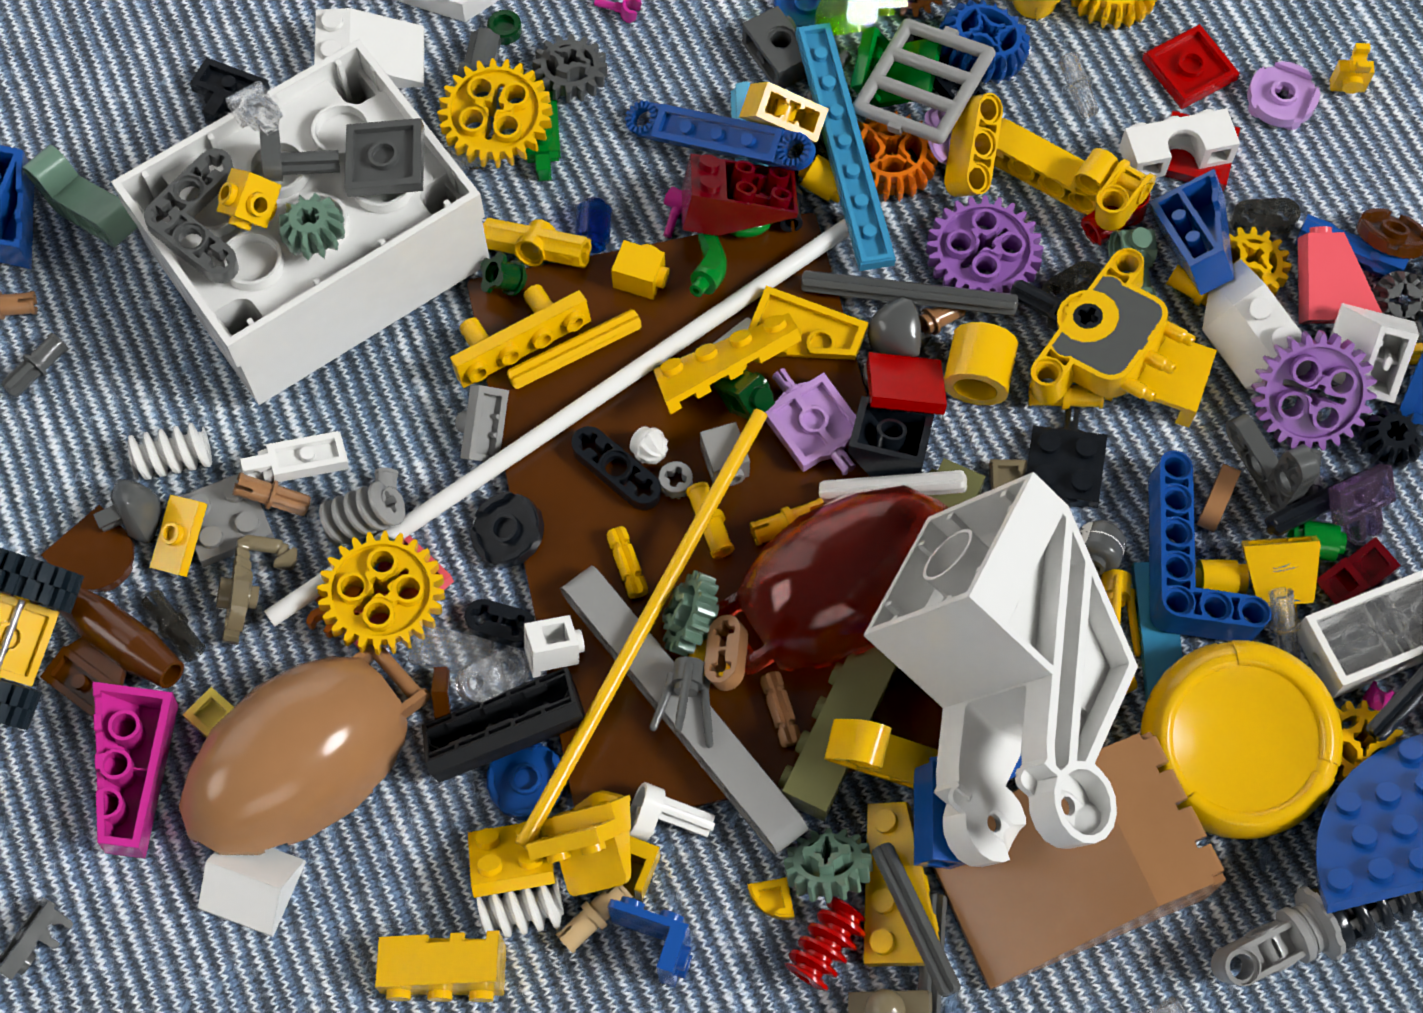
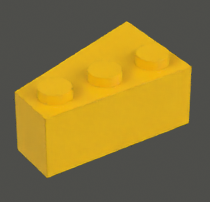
[375,930,506,1002]

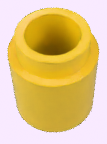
[798,154,840,204]
[1195,559,1249,594]

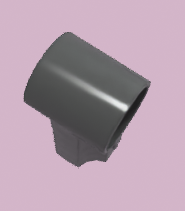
[457,27,501,96]

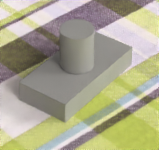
[455,384,509,462]

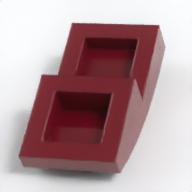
[1316,537,1401,605]

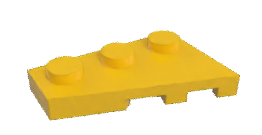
[748,285,869,360]

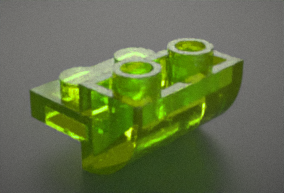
[815,0,908,36]

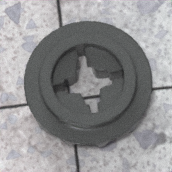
[1373,271,1423,322]

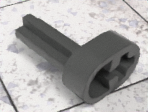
[259,130,340,182]

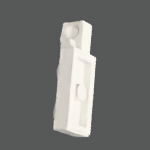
[240,431,349,483]

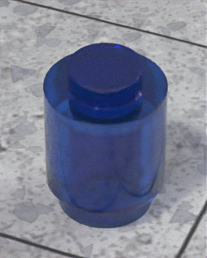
[575,197,612,253]

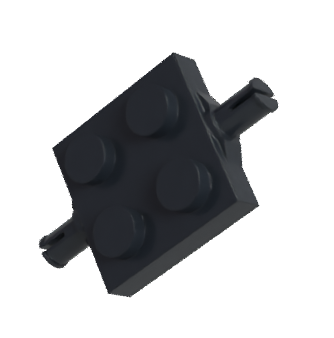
[1026,407,1108,508]

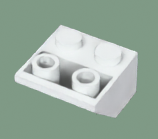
[1330,303,1419,403]

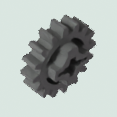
[532,34,607,103]

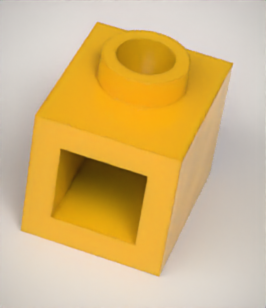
[611,240,670,300]

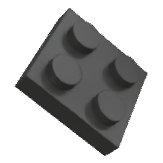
[344,118,424,197]

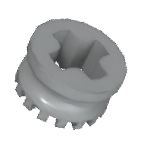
[659,461,693,499]

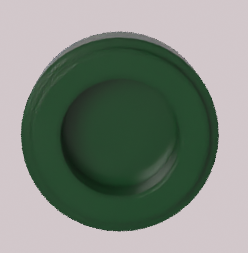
[487,10,522,45]

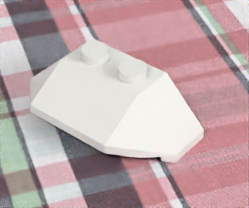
[1202,259,1311,398]

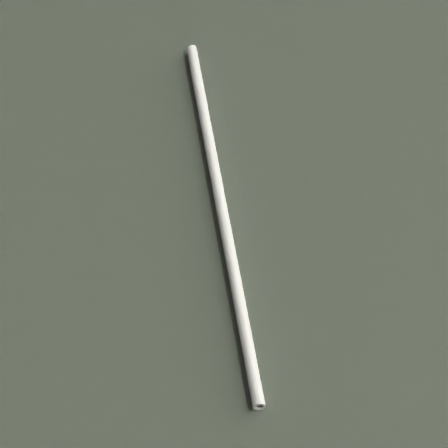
[264,218,850,627]

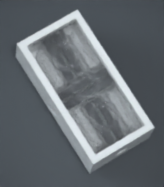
[1294,570,1423,699]

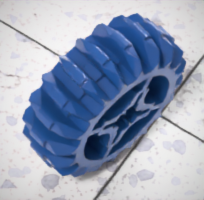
[939,0,1030,84]

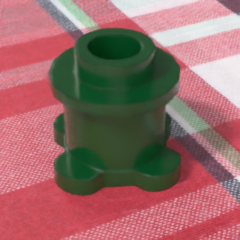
[480,252,527,296]

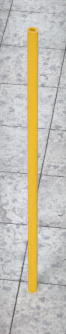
[515,409,767,849]

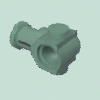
[1107,227,1158,296]

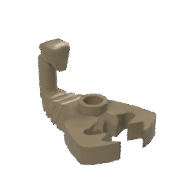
[216,535,298,645]

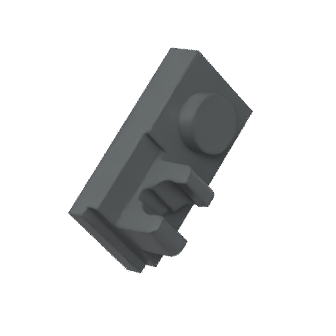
[0,897,73,980]

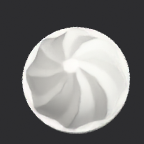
[630,426,668,464]

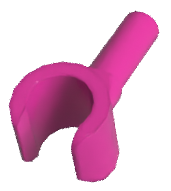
[594,0,642,23]
[663,186,682,238]
[1362,681,1394,711]

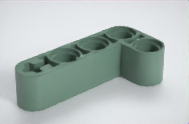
[22,144,138,248]

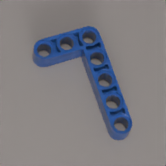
[1148,450,1272,641]

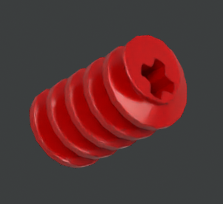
[784,896,866,992]

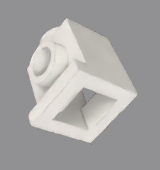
[524,615,585,678]

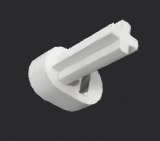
[630,782,715,842]

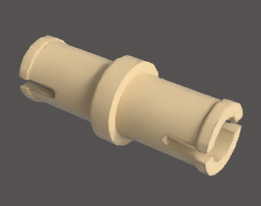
[555,885,633,954]

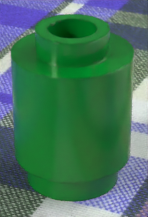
[1287,521,1347,562]

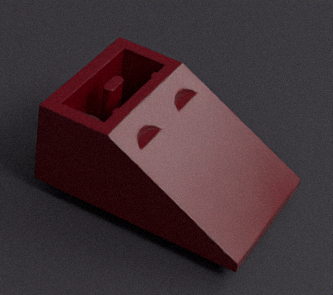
[682,153,798,236]

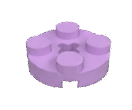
[1247,61,1320,130]

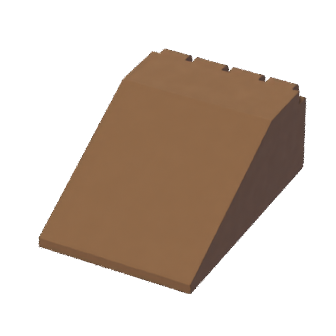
[933,732,1226,991]

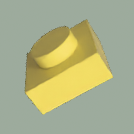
[183,687,234,738]

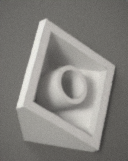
[198,848,306,937]

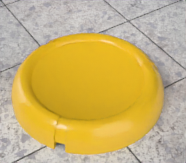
[1140,640,1343,840]

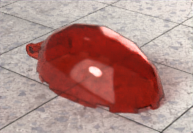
[714,485,949,675]

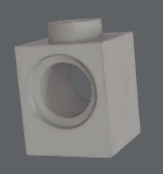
[700,422,750,486]

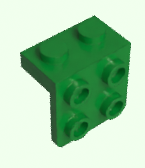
[850,26,942,108]

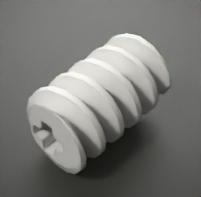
[128,423,212,480]
[476,875,564,938]

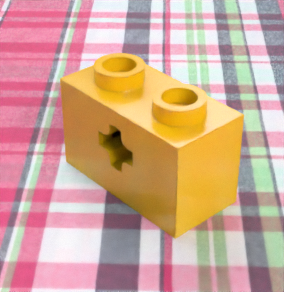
[739,82,828,143]

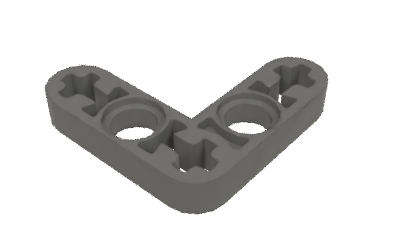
[144,148,239,283]
[1225,414,1319,512]

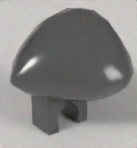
[867,297,932,357]
[93,479,162,543]

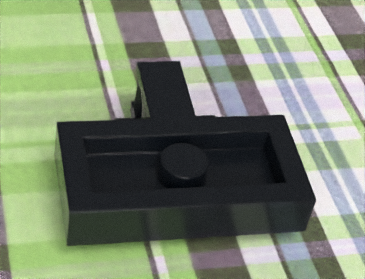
[190,57,270,125]

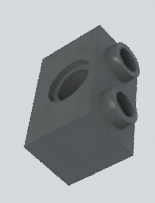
[742,6,807,89]

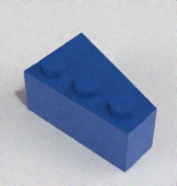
[0,145,34,269]

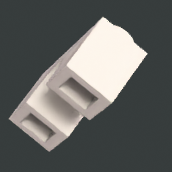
[1119,108,1240,178]

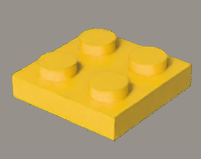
[468,821,555,898]

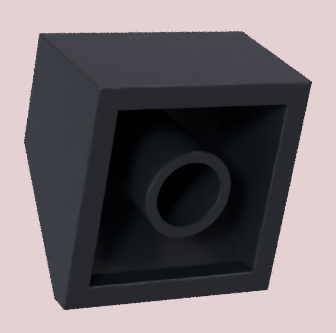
[848,396,934,477]

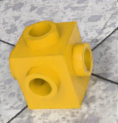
[216,168,282,231]

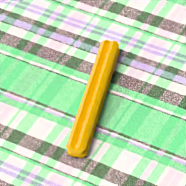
[507,309,642,389]

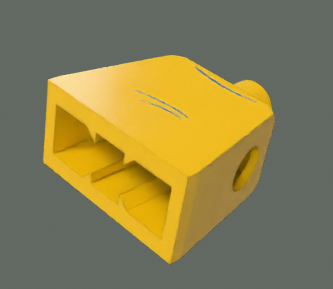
[1241,535,1321,626]

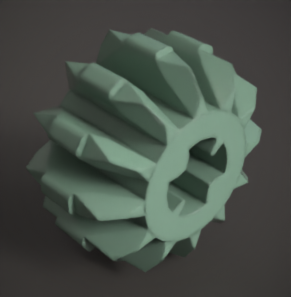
[278,193,345,261]

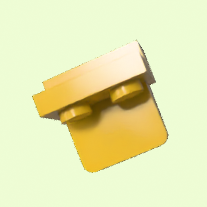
[526,790,631,896]

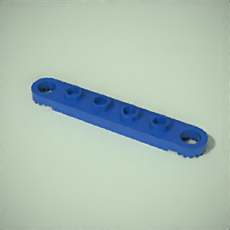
[625,100,816,171]

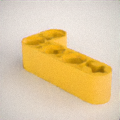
[994,118,1119,215]
[824,719,938,789]

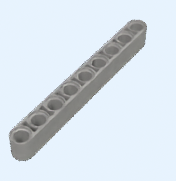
[560,565,808,855]

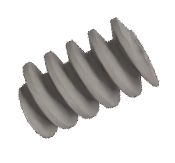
[319,481,405,546]

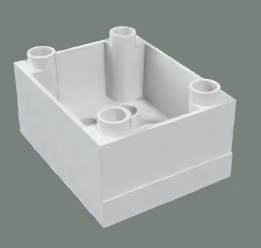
[111,39,490,405]

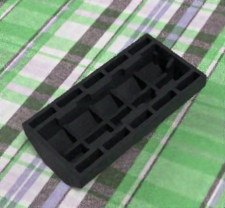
[422,667,585,783]

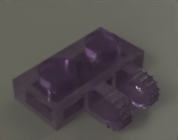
[1328,463,1396,545]

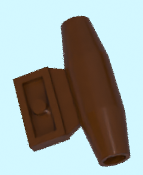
[40,587,184,718]

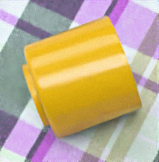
[944,322,1018,406]

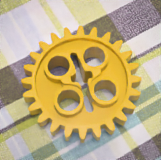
[437,58,553,168]
[317,531,445,655]

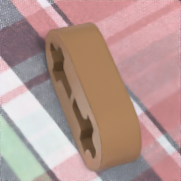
[1196,463,1241,533]
[704,615,748,691]

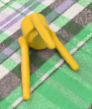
[1101,569,1141,657]

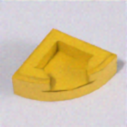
[747,877,795,920]

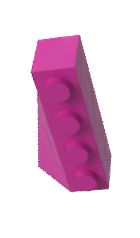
[93,682,179,859]

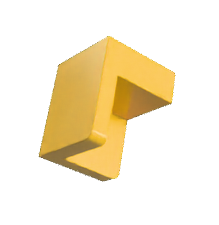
[623,836,660,901]

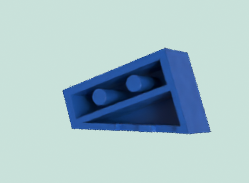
[1149,168,1234,295]

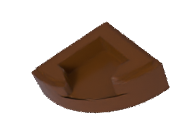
[431,667,451,719]

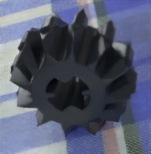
[1358,406,1423,471]

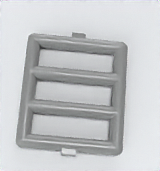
[853,18,996,144]

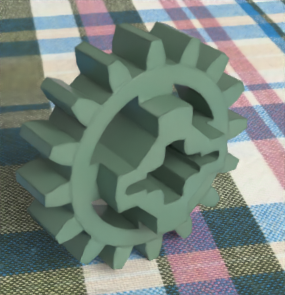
[662,570,719,657]
[784,828,873,903]

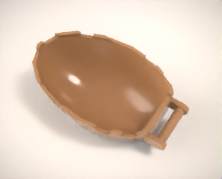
[179,644,431,855]

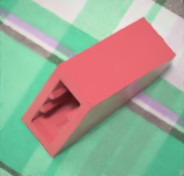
[1298,226,1382,324]

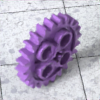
[926,195,1044,293]
[1251,330,1377,451]

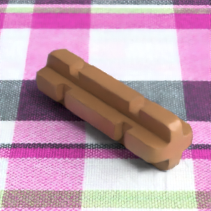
[760,671,801,748]

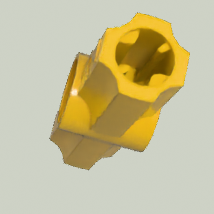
[483,217,592,268]

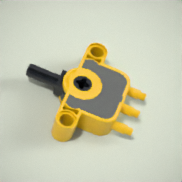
[1010,248,1196,404]

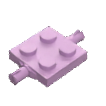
[765,368,856,475]

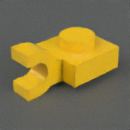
[1329,43,1375,94]

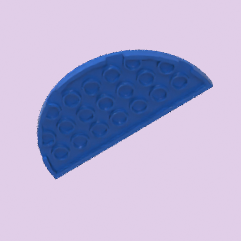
[1316,734,1423,914]

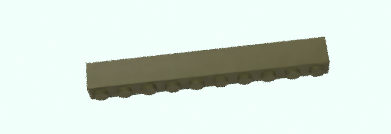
[778,458,986,821]

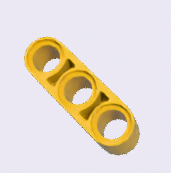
[944,93,1003,197]

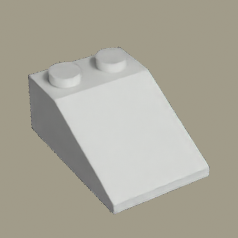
[314,8,424,88]

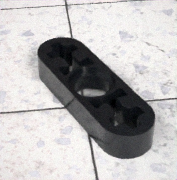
[572,426,661,510]

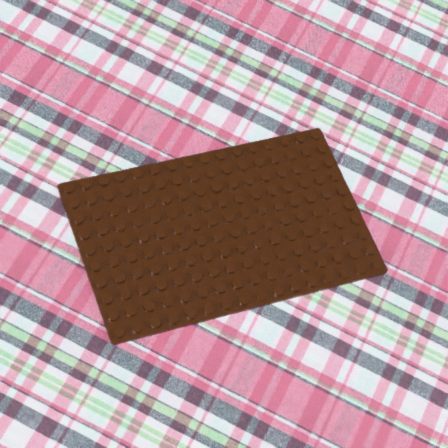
[467,213,943,807]

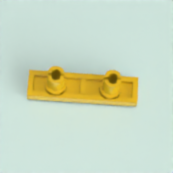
[450,284,591,388]

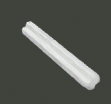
[819,470,967,503]

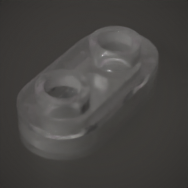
[455,647,530,703]

